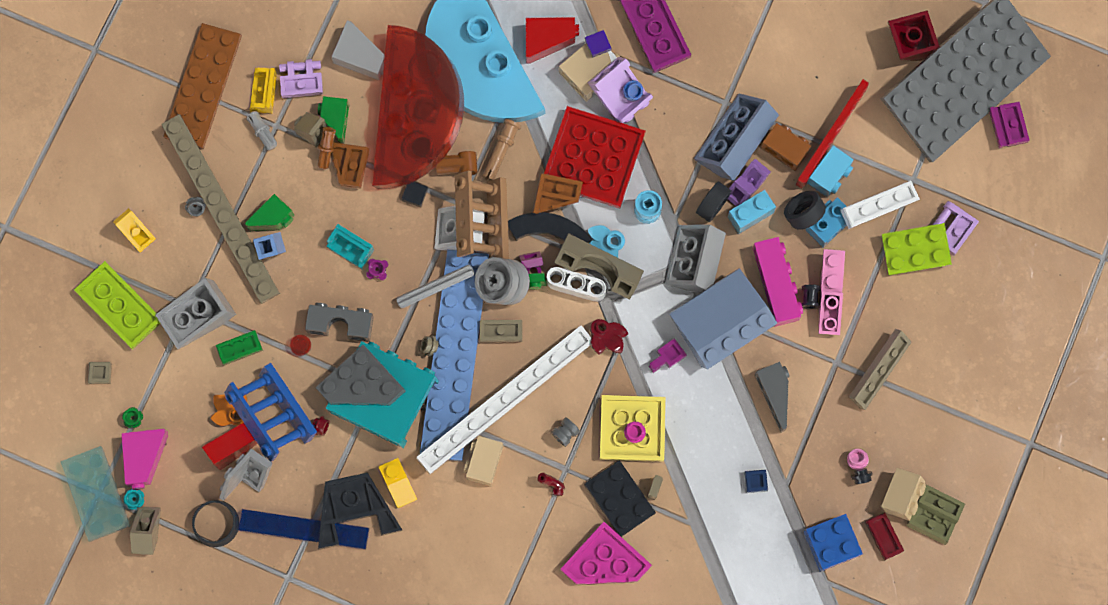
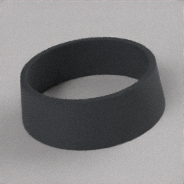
[192,500,240,547]

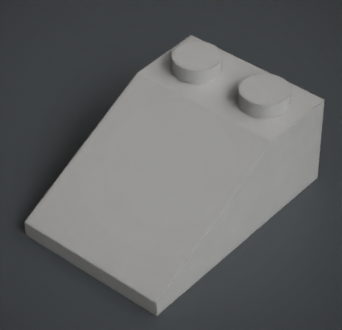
[156,278,236,349]

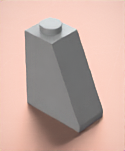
[332,20,388,80]

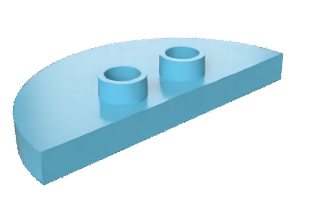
[425,0,545,123]

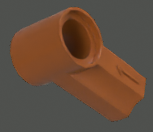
[436,151,478,175]

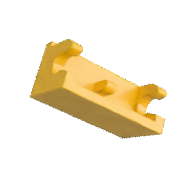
[249,67,277,114]

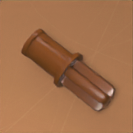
[318,127,336,169]

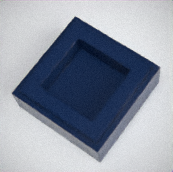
[744,469,768,493]

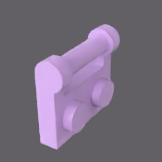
[933,201,979,256]

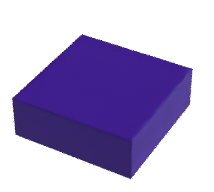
[585,30,612,58]

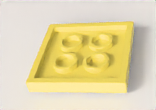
[600,395,666,462]

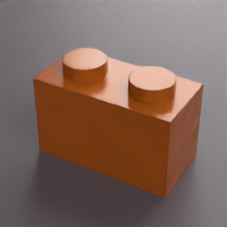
[761,123,811,171]

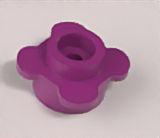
[366,259,389,280]

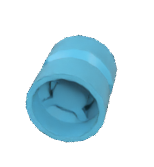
[634,190,662,224]

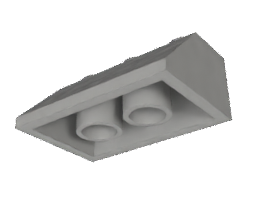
[665,225,726,293]

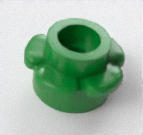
[122,407,143,428]

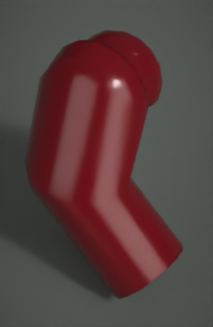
[537,473,565,496]

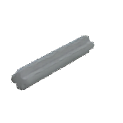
[396,265,474,308]

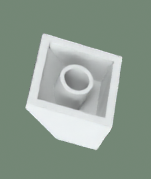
[434,206,484,251]

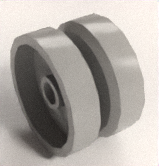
[475,257,530,305]

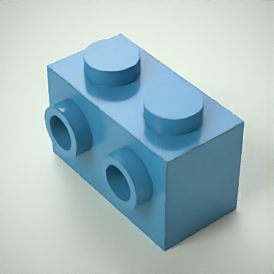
[806,197,847,248]

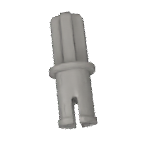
[246,111,277,150]

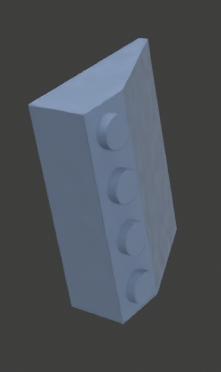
[669,268,778,370]

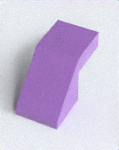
[728,159,771,206]

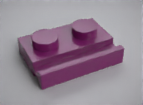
[989,102,1030,148]

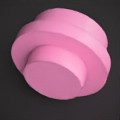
[847,449,869,470]

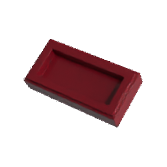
[865,512,904,561]

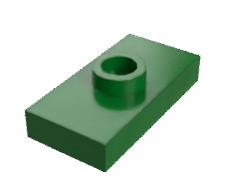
[216,330,263,366]

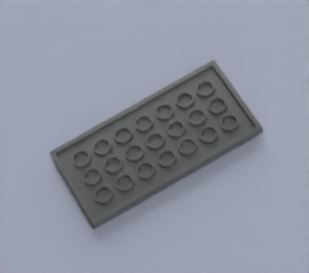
[880,0,1051,162]

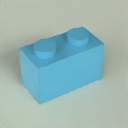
[807,145,854,198]
[728,190,776,234]

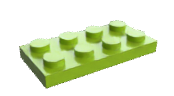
[74,261,160,350]

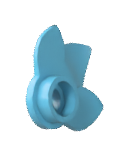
[588,225,625,258]

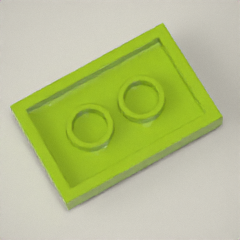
[882,223,952,276]

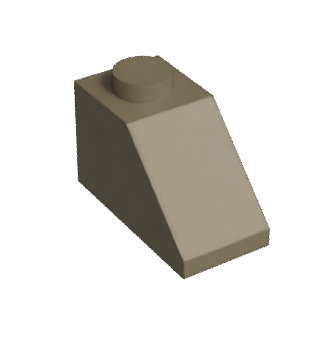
[294,112,327,148]
[130,506,161,555]

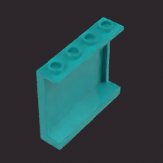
[326,341,439,449]

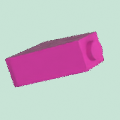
[122,429,168,490]

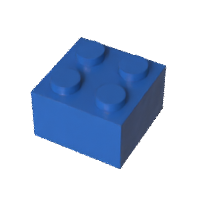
[803,514,863,572]

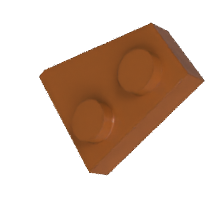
[332,142,370,189]
[533,173,583,214]

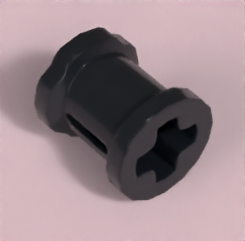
[801,284,821,309]

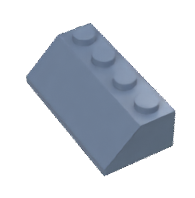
[694,93,779,181]

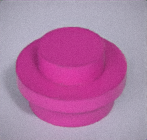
[624,421,646,443]

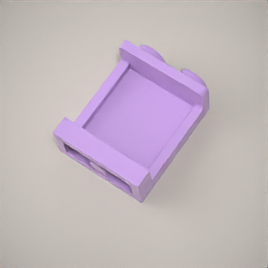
[588,57,653,123]

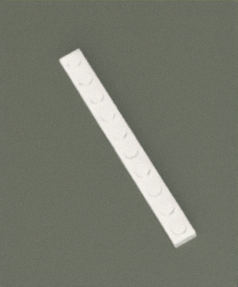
[416,326,592,474]

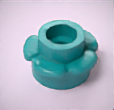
[123,489,145,510]

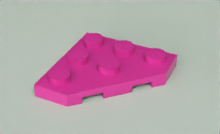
[560,522,652,585]

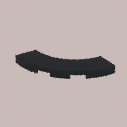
[508,212,592,243]

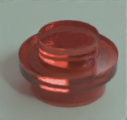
[290,335,311,356]

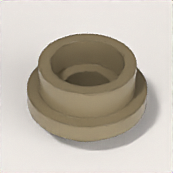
[421,335,438,356]

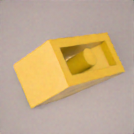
[379,458,417,508]

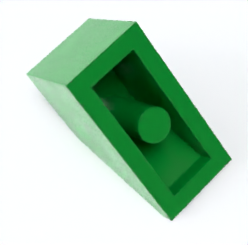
[318,96,350,144]
[245,194,295,231]

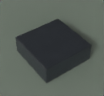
[401,180,428,207]

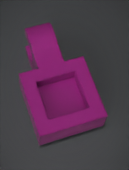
[648,338,687,373]

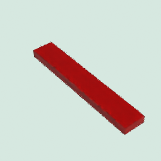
[796,79,869,189]

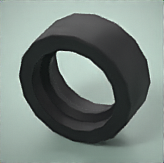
[696,181,732,222]
[784,191,826,230]

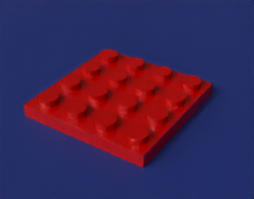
[544,106,646,209]

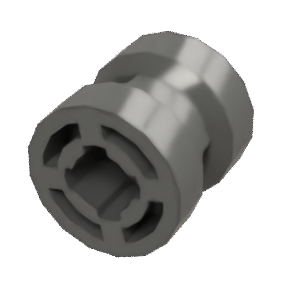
[551,417,581,447]

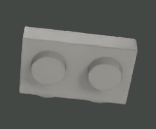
[220,449,273,501]

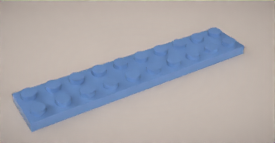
[420,249,489,462]

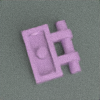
[279,59,323,98]

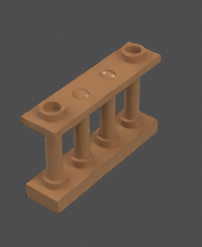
[454,171,509,259]

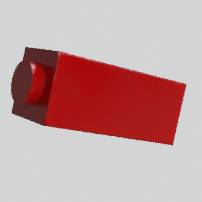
[526,17,579,64]
[202,423,258,471]

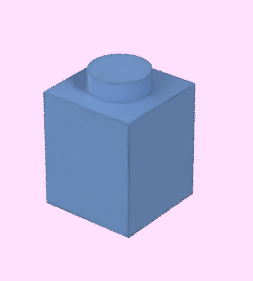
[253,232,286,260]

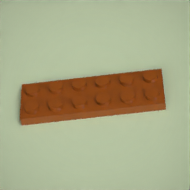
[163,23,242,149]

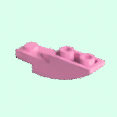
[818,249,845,335]

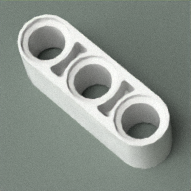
[547,267,606,302]

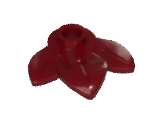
[590,319,628,355]

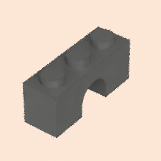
[305,303,374,342]

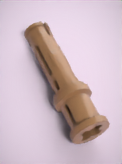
[482,119,521,181]

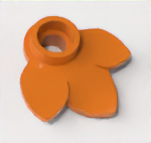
[211,386,247,426]

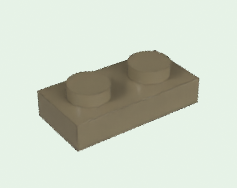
[480,320,522,342]

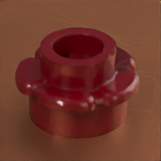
[312,416,330,436]

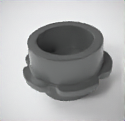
[185,197,206,216]

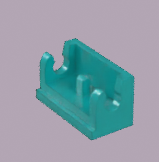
[327,224,374,269]

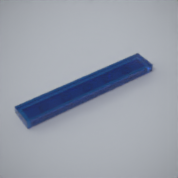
[238,509,370,550]

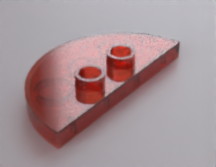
[372,25,464,190]

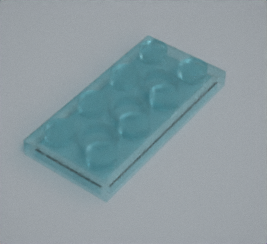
[60,446,131,542]

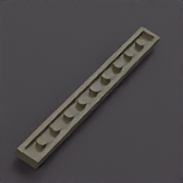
[161,114,280,304]

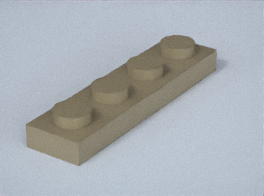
[849,328,911,410]

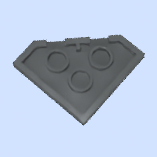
[315,345,406,406]

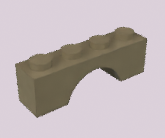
[554,234,644,300]

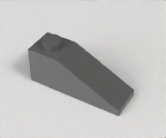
[755,362,790,433]

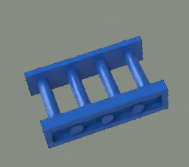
[224,363,317,462]

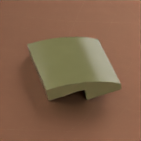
[907,485,965,545]

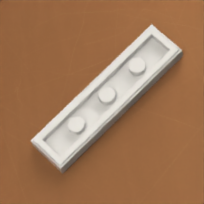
[840,181,920,229]

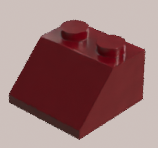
[888,10,939,61]

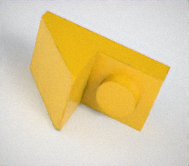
[113,208,156,253]

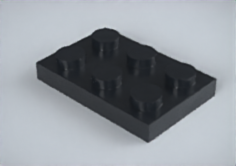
[584,460,656,537]

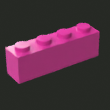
[753,237,803,327]

